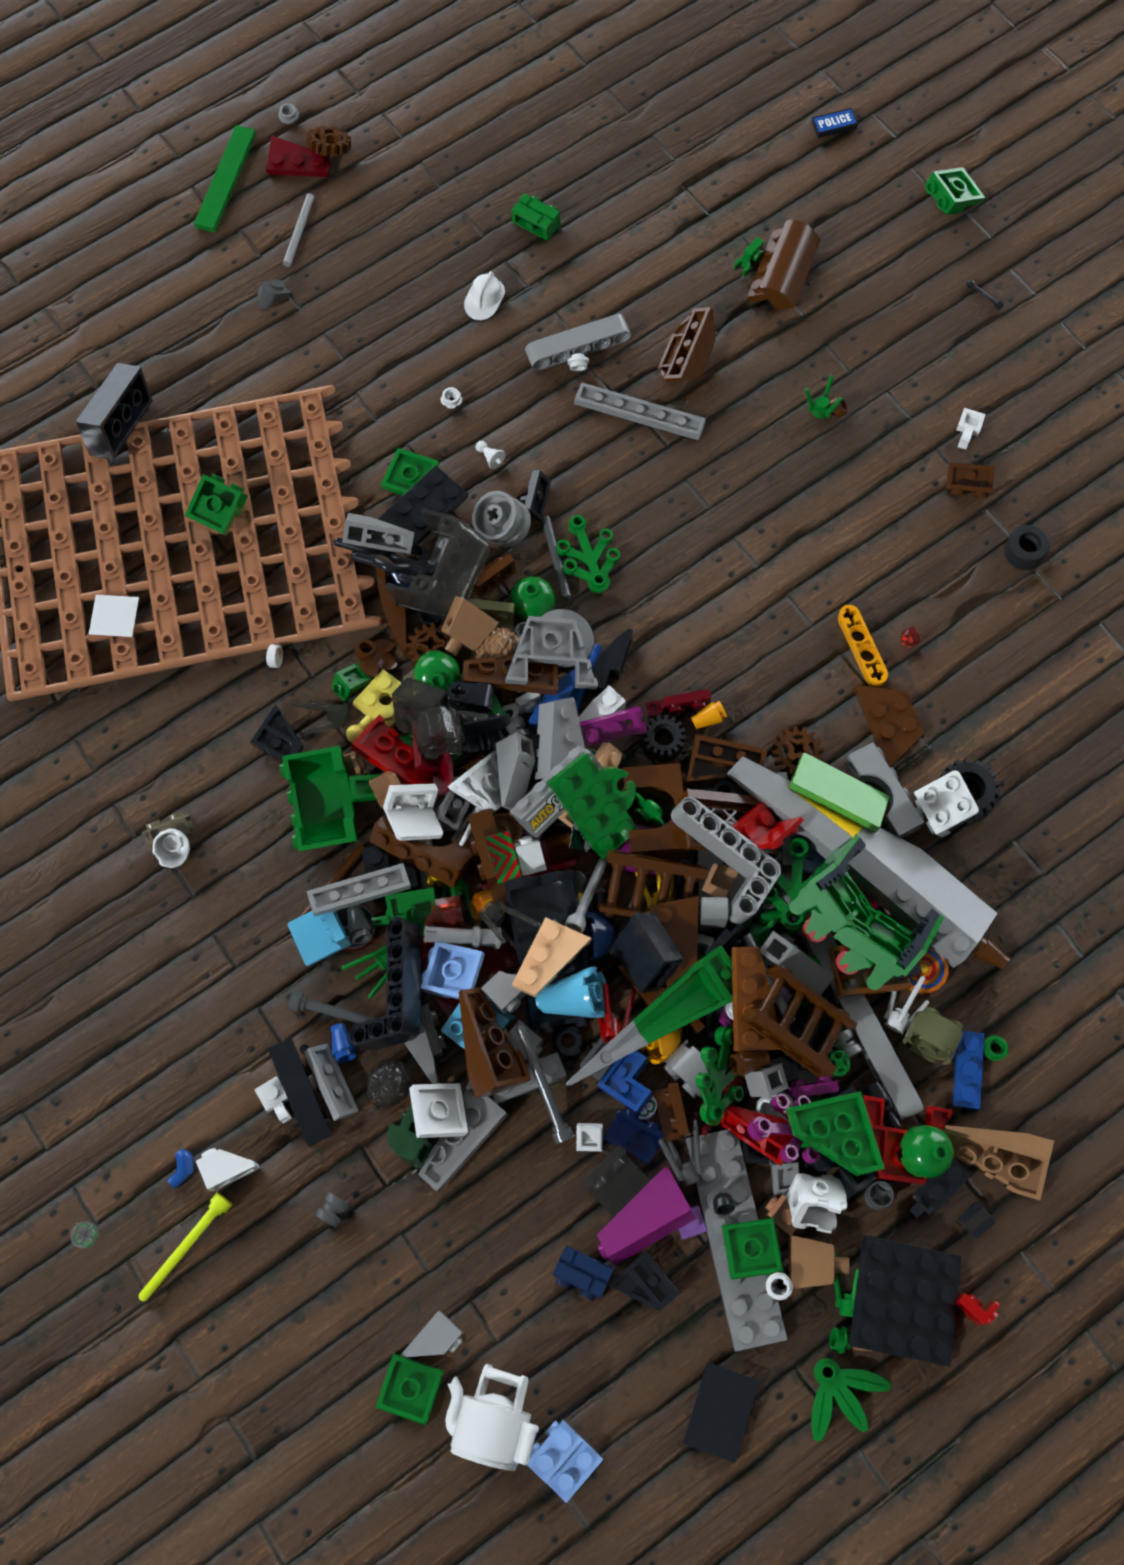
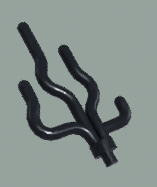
[334,538,453,585]

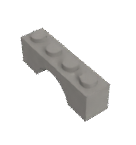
[845,742,924,839]
[481,919,558,1015]

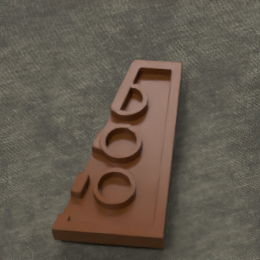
[732,947,781,1051]

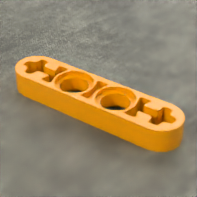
[838,605,888,688]

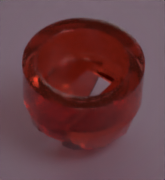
[901,626,920,647]

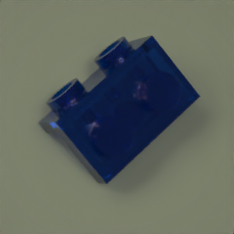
[604,1108,664,1164]

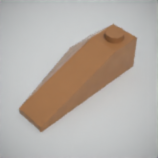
[944,1125,1054,1200]

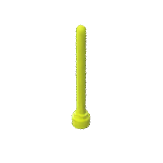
[139,1192,233,1301]

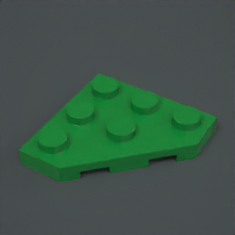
[786,1091,885,1176]

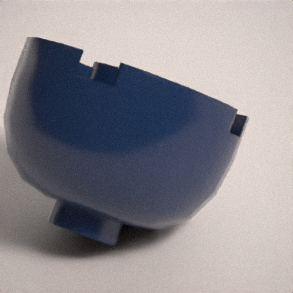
[584,911,616,961]

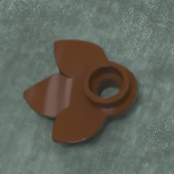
[354,639,397,677]

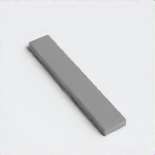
[574,382,706,441]

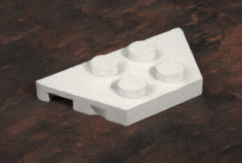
[448,750,502,813]

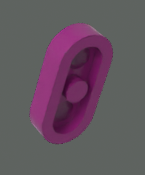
[787,1076,839,1098]

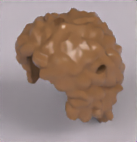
[467,627,520,660]

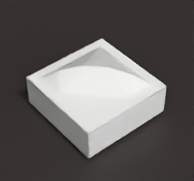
[576,1123,603,1152]

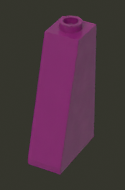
[597,1166,696,1266]

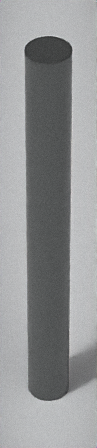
[541,516,572,600]

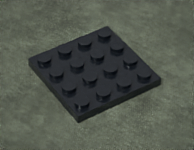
[849,1235,962,1366]

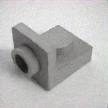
[769,1159,799,1195]

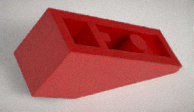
[719,1105,794,1166]

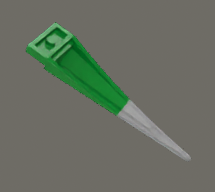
[566,946,733,1085]

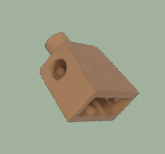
[441,596,499,657]
[788,1236,849,1289]

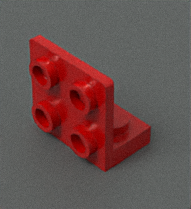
[732,802,804,850]

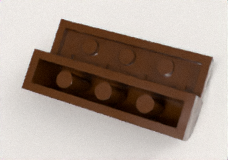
[747,220,821,310]

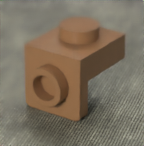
[343,751,367,777]

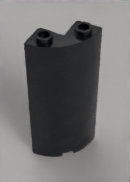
[505,870,597,1034]

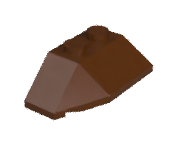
[658,307,716,382]

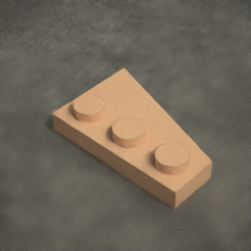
[512,917,591,998]

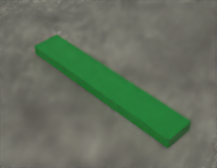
[194,125,256,232]

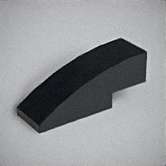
[586,628,633,696]

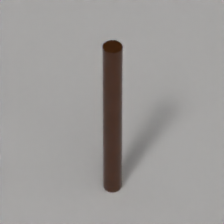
[298,844,364,918]

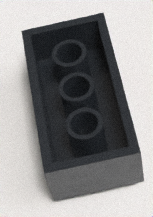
[76,363,153,460]

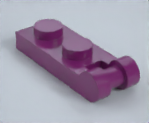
[579,707,647,747]

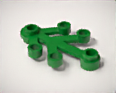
[556,515,620,594]
[764,838,819,931]
[695,1026,744,1126]

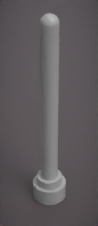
[564,858,608,934]

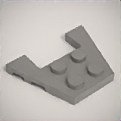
[505,616,598,690]

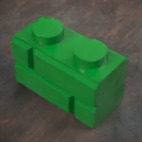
[511,193,561,241]

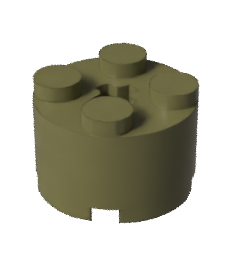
[903,1007,963,1065]

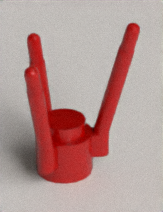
[598,983,636,1043]

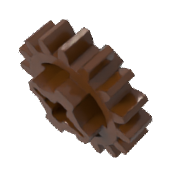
[306,126,351,157]
[406,623,456,667]
[771,726,824,777]

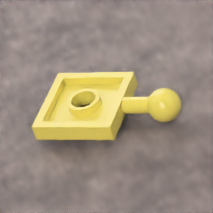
[346,670,419,743]

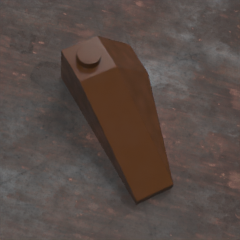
[459,988,532,1098]

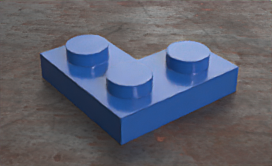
[597,1051,654,1115]

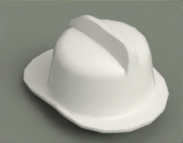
[464,271,505,321]

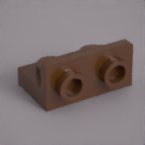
[467,554,516,598]
[654,1082,690,1142]

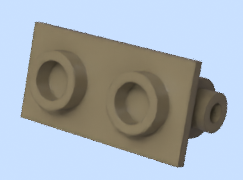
[142,811,195,847]

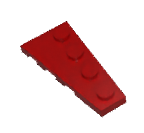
[351,714,433,785]

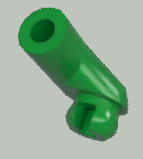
[759,909,790,925]

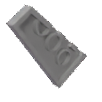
[418,1081,508,1193]

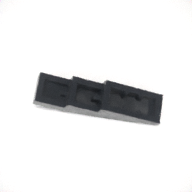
[268,1038,332,1146]

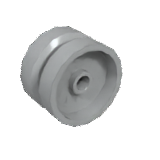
[472,491,531,548]

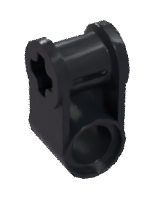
[448,682,495,714]

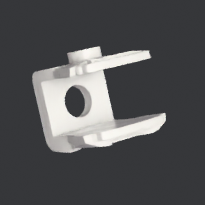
[786,1173,847,1233]

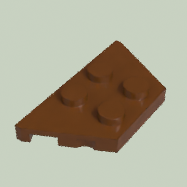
[854,685,924,768]

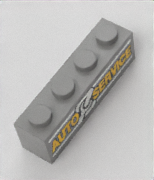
[510,745,603,839]

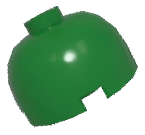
[510,576,555,622]
[413,650,460,699]
[900,1125,954,1178]

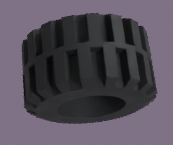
[939,759,1000,825]

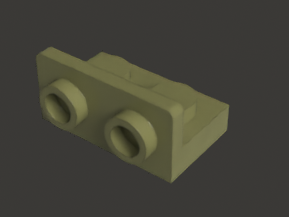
[468,598,515,632]

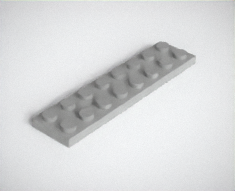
[686,1129,787,1352]

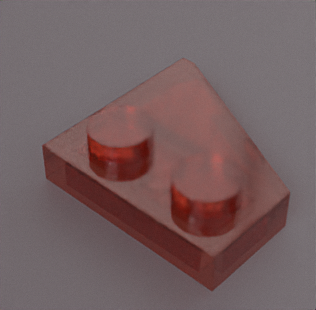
[421,896,465,947]

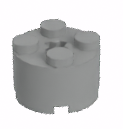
[664,1040,713,1099]

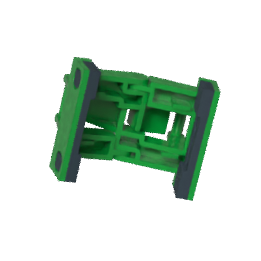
[789,833,944,990]

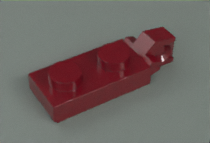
[645,689,711,718]

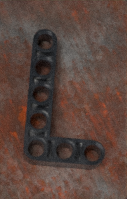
[349,916,421,1051]

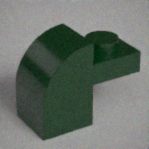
[387,1104,433,1169]

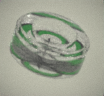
[70,1221,99,1249]

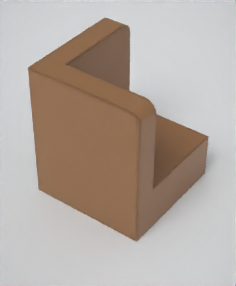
[369,771,401,809]
[702,861,738,898]

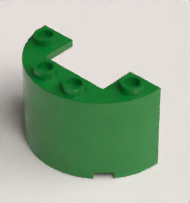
[279,746,358,852]

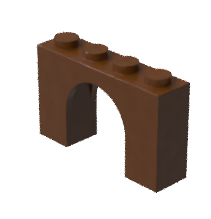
[623,763,691,860]
[369,813,480,888]

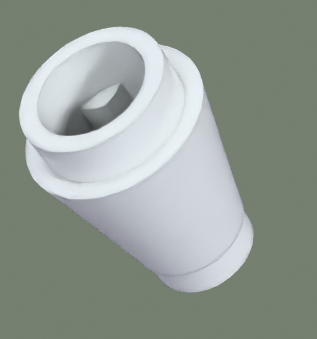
[766,1272,793,1300]

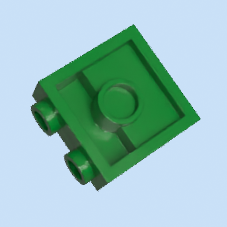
[925,167,985,215]
[184,474,248,536]

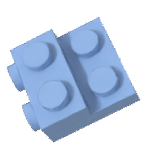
[421,942,485,999]
[527,1419,603,1503]

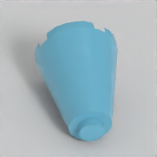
[536,967,606,1018]

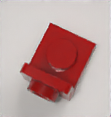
[955,1293,1000,1326]

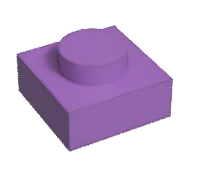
[679,1206,707,1240]

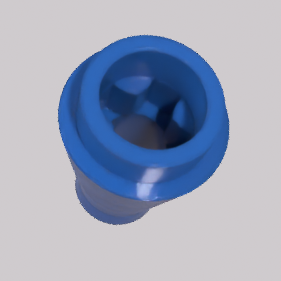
[330,1023,357,1063]

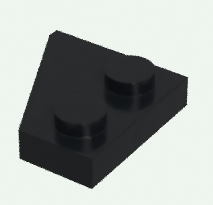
[250,705,304,762]
[704,919,749,956]

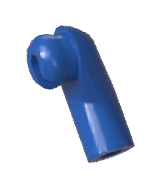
[167,1149,194,1189]

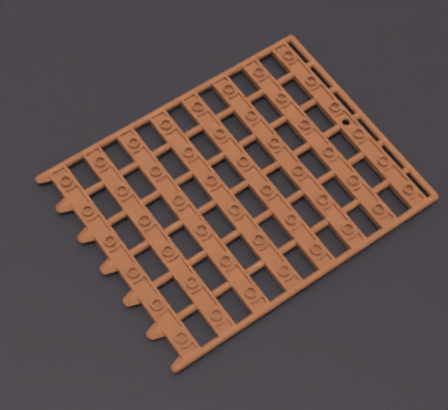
[0,385,382,702]

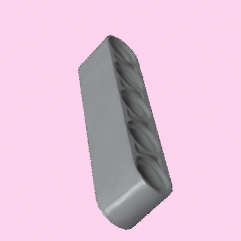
[525,314,631,371]

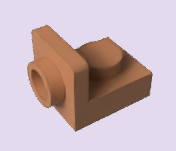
[765,1194,797,1237]

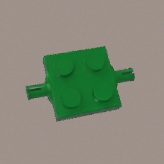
[372,886,452,939]

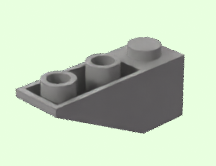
[496,732,535,810]
[760,931,834,996]

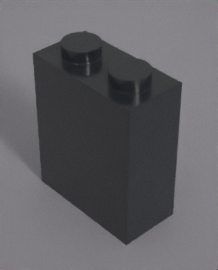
[612,912,684,993]

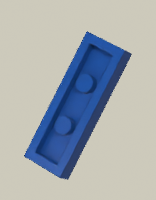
[952,1030,984,1111]

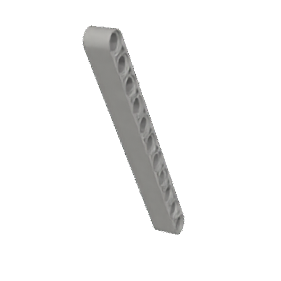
[775,868,923,1122]

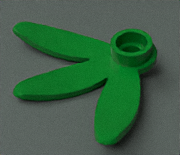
[811,1358,891,1442]

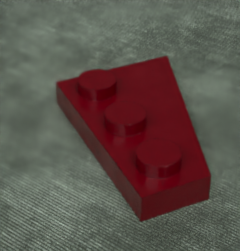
[266,135,331,177]

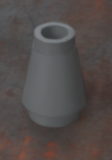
[347,906,373,944]

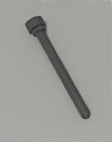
[288,990,375,1023]
[516,1024,574,1144]

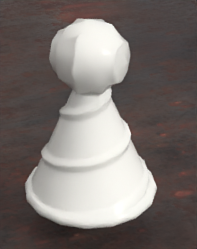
[475,441,505,469]

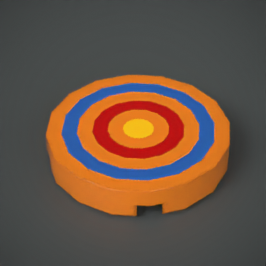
[909,947,948,995]

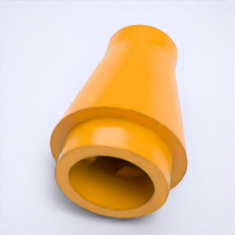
[691,701,727,730]

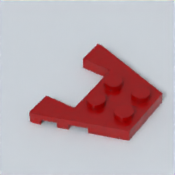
[862,1095,952,1185]

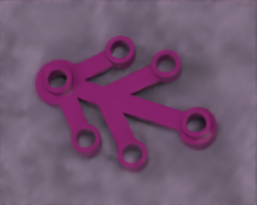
[748,1094,821,1164]

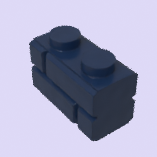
[553,1245,614,1301]

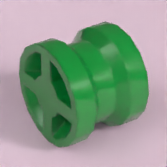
[828,1050,850,1076]

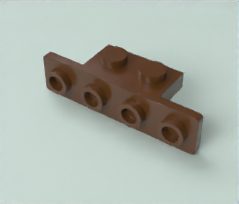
[468,809,508,908]

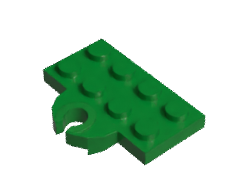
[546,753,639,860]

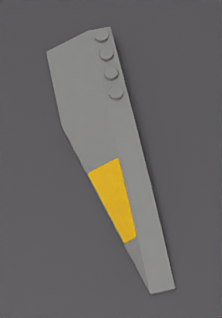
[727,756,997,968]

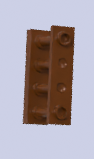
[597,849,708,918]
[741,966,858,1077]

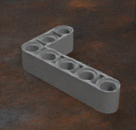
[671,797,781,924]
[696,817,728,932]

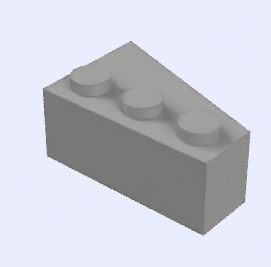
[535,697,585,779]

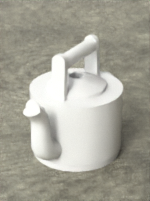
[445,1364,539,1471]

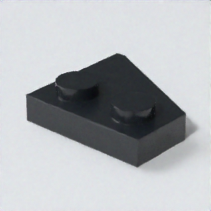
[608,1250,681,1311]

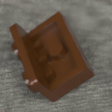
[945,462,995,498]

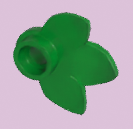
[634,793,666,827]

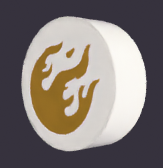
[266,644,283,668]

